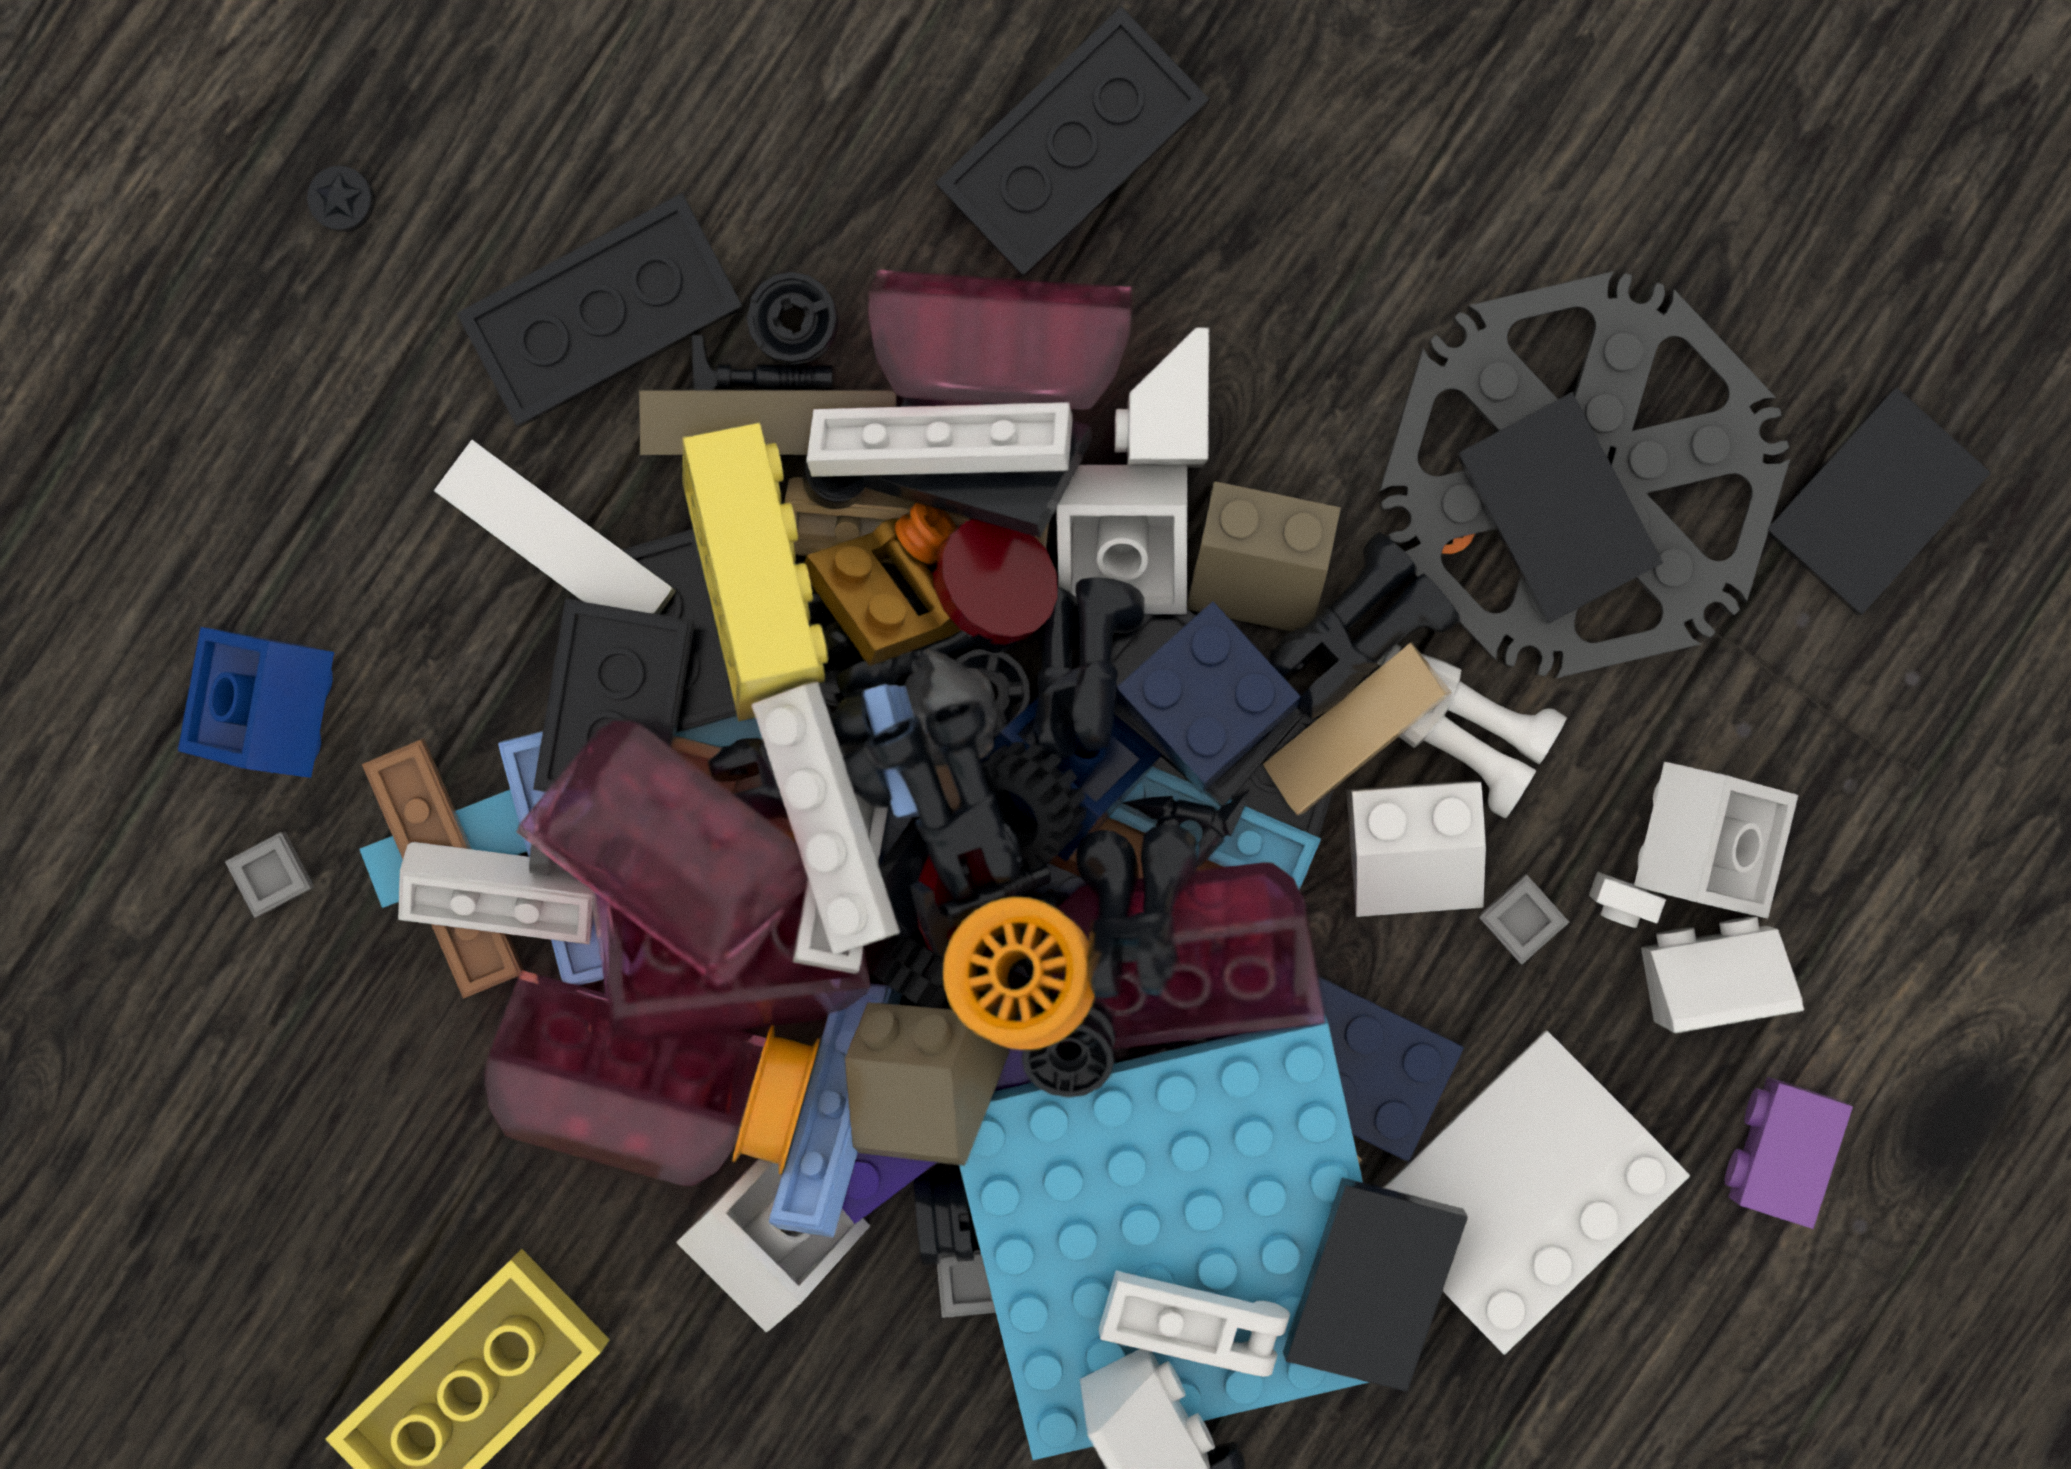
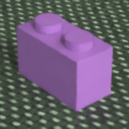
[1725,1077,1853,1229]

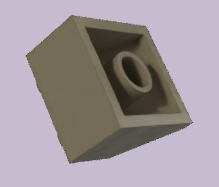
[1187,481,1341,632]
[845,1002,1010,1166]

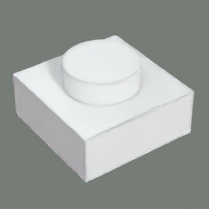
[1589,872,1666,928]

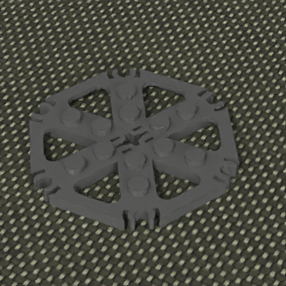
[1378,271,1790,679]

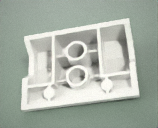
[1382,1030,1690,1355]

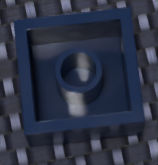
[1115,601,1301,794]

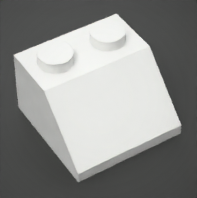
[1114,328,1209,468]
[1057,465,1187,614]
[1634,762,1798,918]
[1346,781,1486,917]
[1641,917,1804,1033]
[676,1159,870,1333]
[1080,1349,1215,1469]

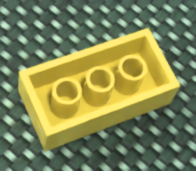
[682,423,828,721]
[326,1249,610,1469]

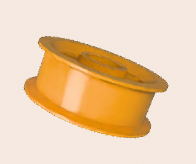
[943,897,1095,1050]
[732,1024,821,1175]

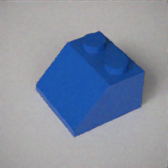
[178,627,334,778]

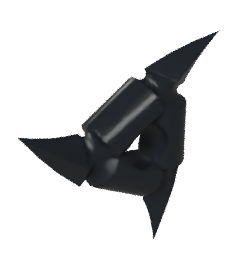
[1123,789,1250,908]

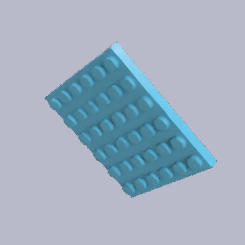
[959,1015,1369,1460]

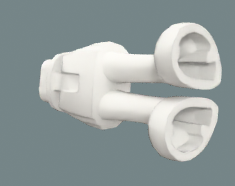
[1360,644,1567,819]

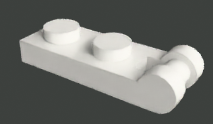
[1099,1271,1290,1377]

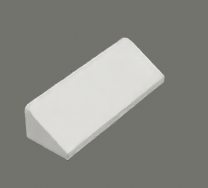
[398,842,599,945]

